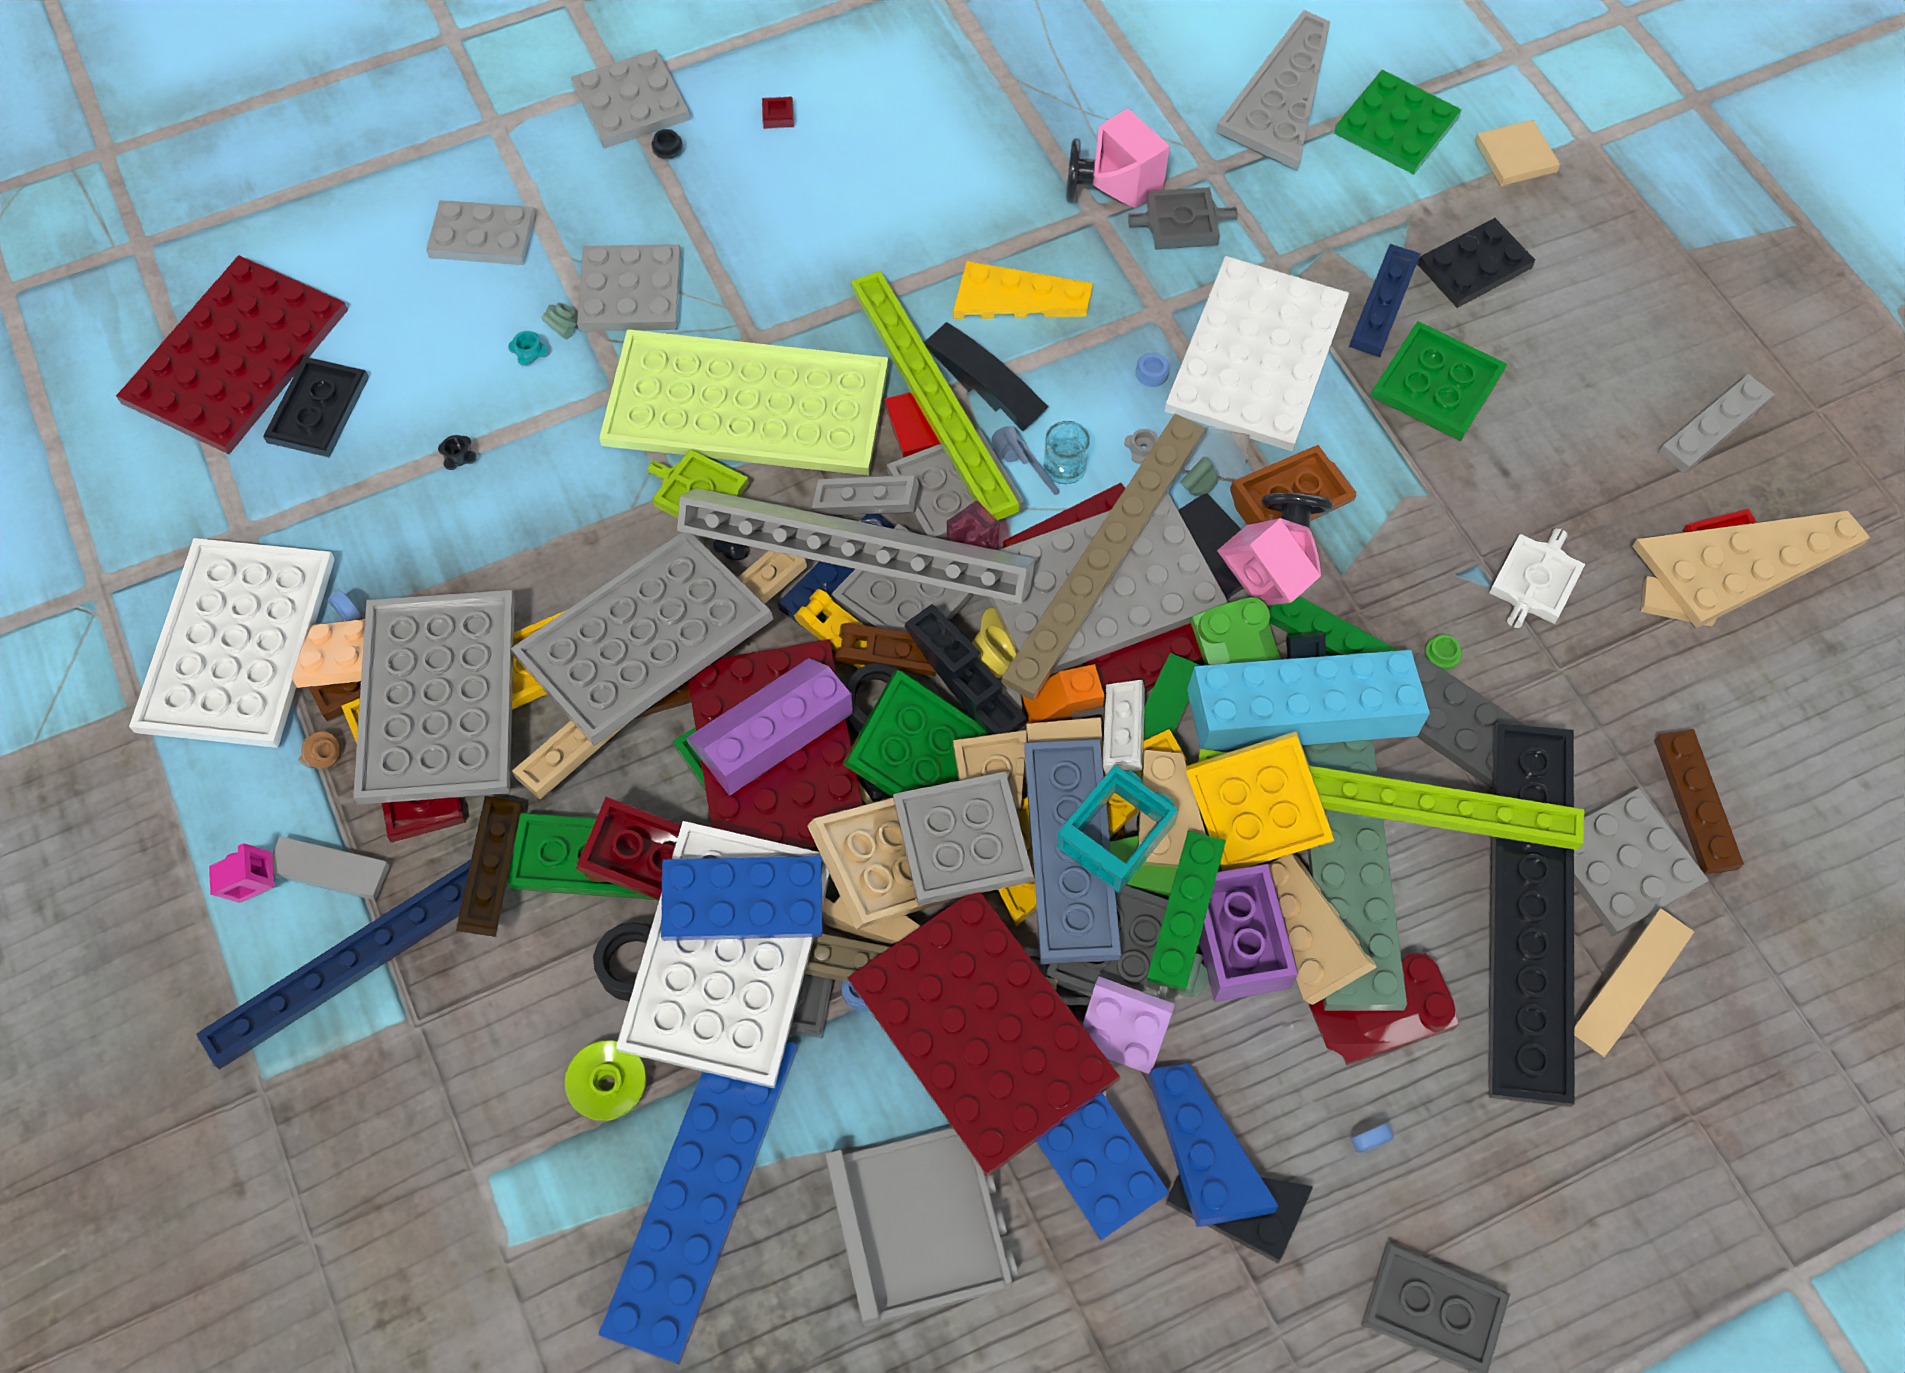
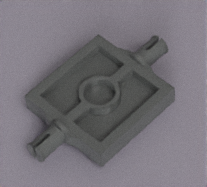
[1128,187,1237,249]

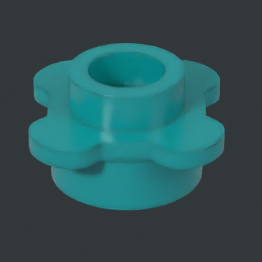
[508,331,548,366]

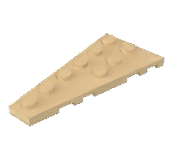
[1632,511,1870,628]

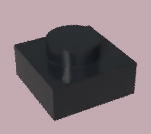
[1286,631,1326,659]

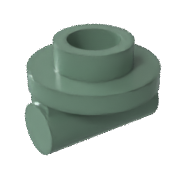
[542,303,577,339]
[1180,457,1218,496]
[1173,953,1208,997]

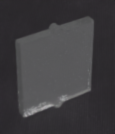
[1182,426,1250,482]

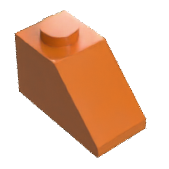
[1022,664,1105,723]

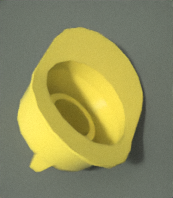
[971,608,1017,679]

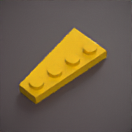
[953,261,1093,319]

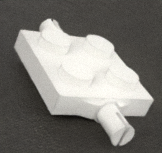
[1489,528,1585,628]

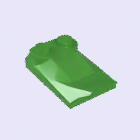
[1190,597,1281,665]

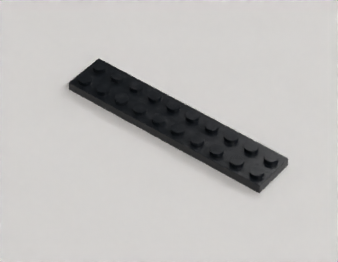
[1489,723,1575,1107]

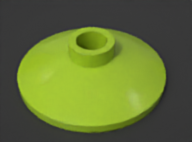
[565,1040,646,1121]

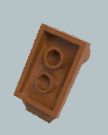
[1230,445,1357,525]

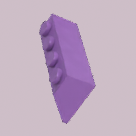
[686,658,853,796]

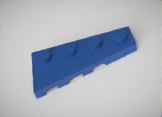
[1148,1063,1278,1227]

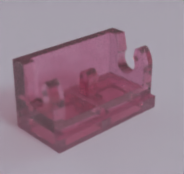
[946,500,1000,550]

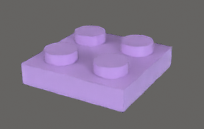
[1082,977,1175,1074]

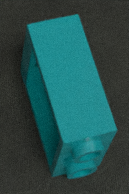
[1056,765,1178,893]

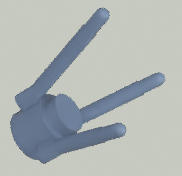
[992,426,1060,495]

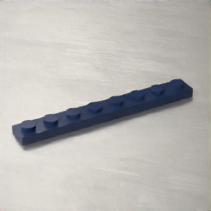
[196,859,471,1070]

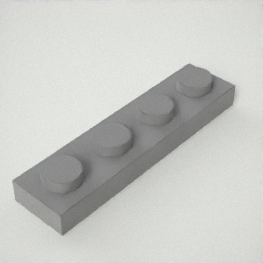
[1659,373,1775,474]

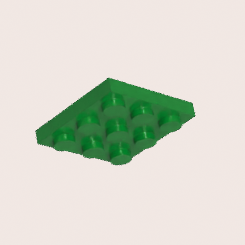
[1334,69,1462,175]
[1370,321,1507,441]
[843,670,986,797]

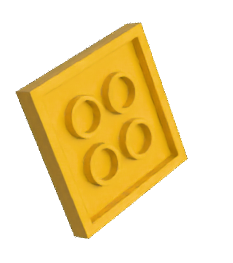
[1186,731,1334,871]

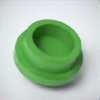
[1425,635,1462,670]

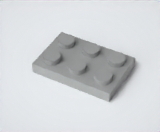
[426,200,536,265]

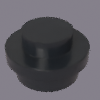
[651,129,683,159]

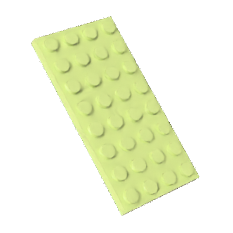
[599,329,889,476]

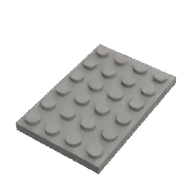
[989,492,1228,675]
[511,532,774,746]
[353,590,515,805]

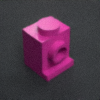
[209,843,275,903]

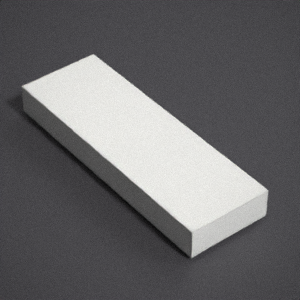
[1103,680,1145,774]

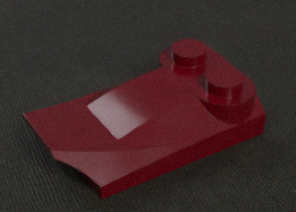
[576,797,681,900]
[1308,953,1459,1065]

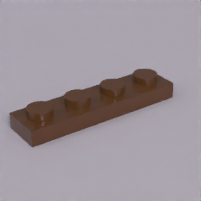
[1654,729,1744,875]

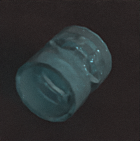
[1043,421,1090,485]

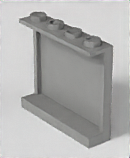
[825,1128,1017,1328]

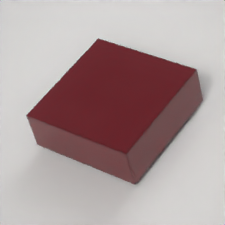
[762,97,794,129]

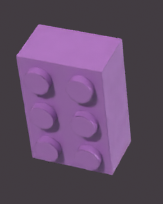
[1199,864,1298,1002]

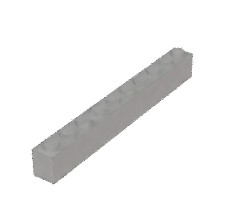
[677,488,1035,604]

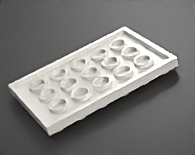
[1164,256,1349,452]
[129,538,335,748]
[616,821,830,1089]

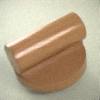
[298,730,340,769]

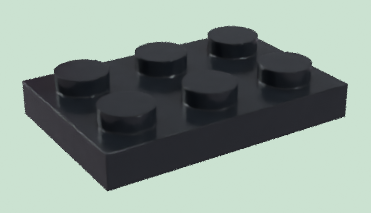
[1417,218,1536,308]

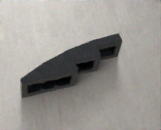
[924,322,1048,432]
[904,604,1027,735]

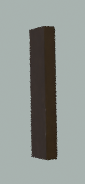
[456,796,523,937]

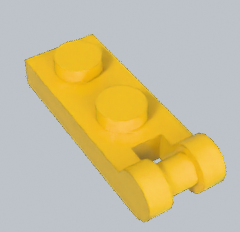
[794,589,867,669]

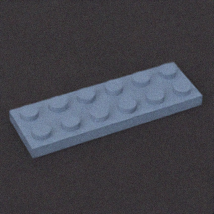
[1024,740,1121,964]

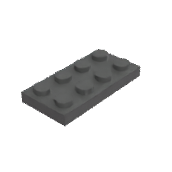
[1414,653,1525,789]

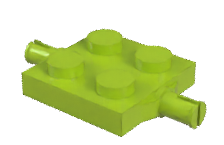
[648,449,749,518]

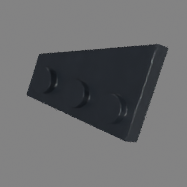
[1165,1175,1313,1264]

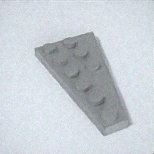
[1216,10,1330,170]

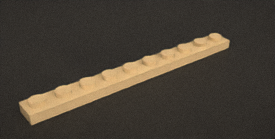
[512,550,807,800]

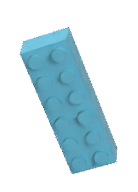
[1187,650,1430,752]

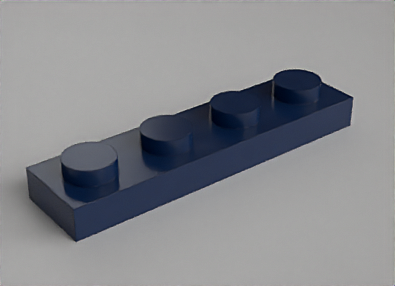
[1349,244,1421,357]
[778,514,895,629]

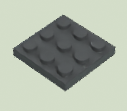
[1045,885,1169,1000]

